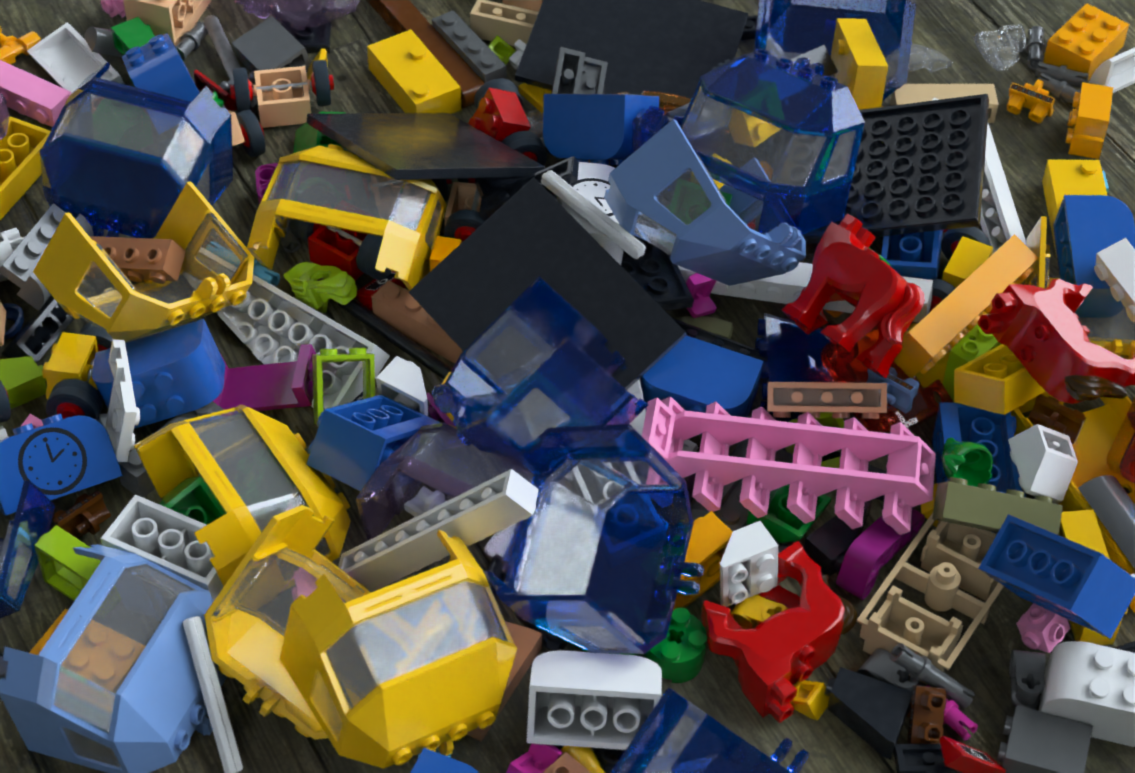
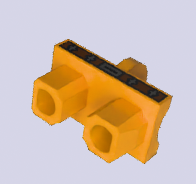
[1007,80,1055,124]

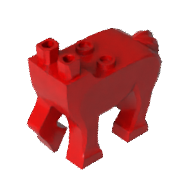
[782,214,925,379]

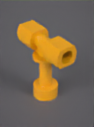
[0,26,41,65]

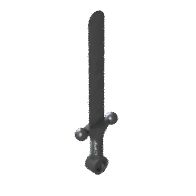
[204,15,258,114]

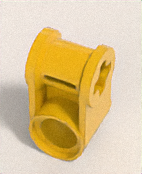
[730,594,788,629]

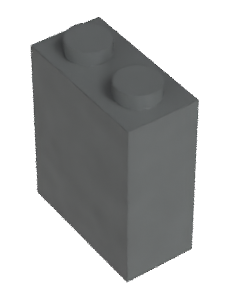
[232,16,311,72]
[997,705,1093,773]

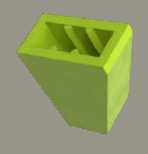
[0,356,47,409]

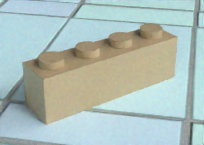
[470,0,539,46]
[890,84,998,123]

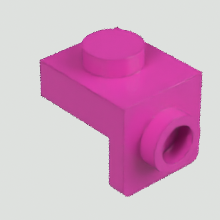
[686,273,717,318]
[506,743,562,773]

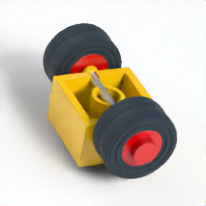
[42,322,128,420]

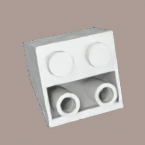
[1008,424,1078,504]
[720,521,778,607]

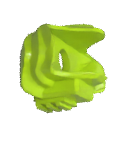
[283,262,357,313]

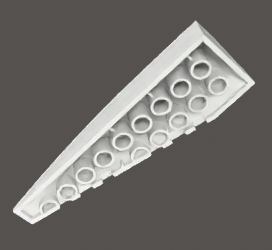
[183,246,390,411]

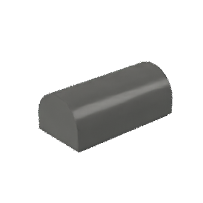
[83,26,122,57]

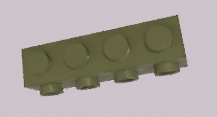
[932,477,1063,535]

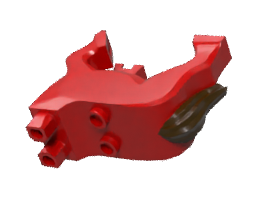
[978,279,1135,404]
[701,541,857,723]

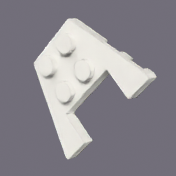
[98,339,140,462]

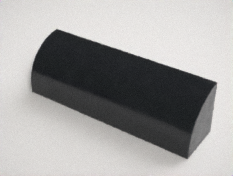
[2,277,99,364]

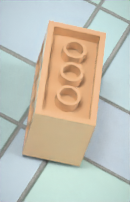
[123,0,212,46]

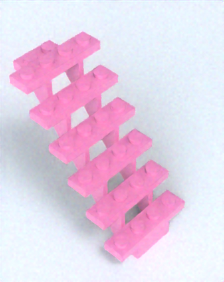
[640,396,936,535]

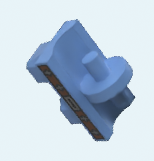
[867,366,919,413]

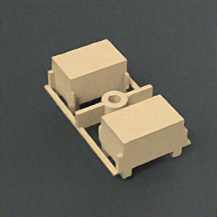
[856,513,1004,685]

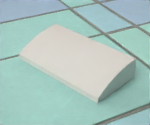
[27,22,126,107]
[1089,48,1135,93]

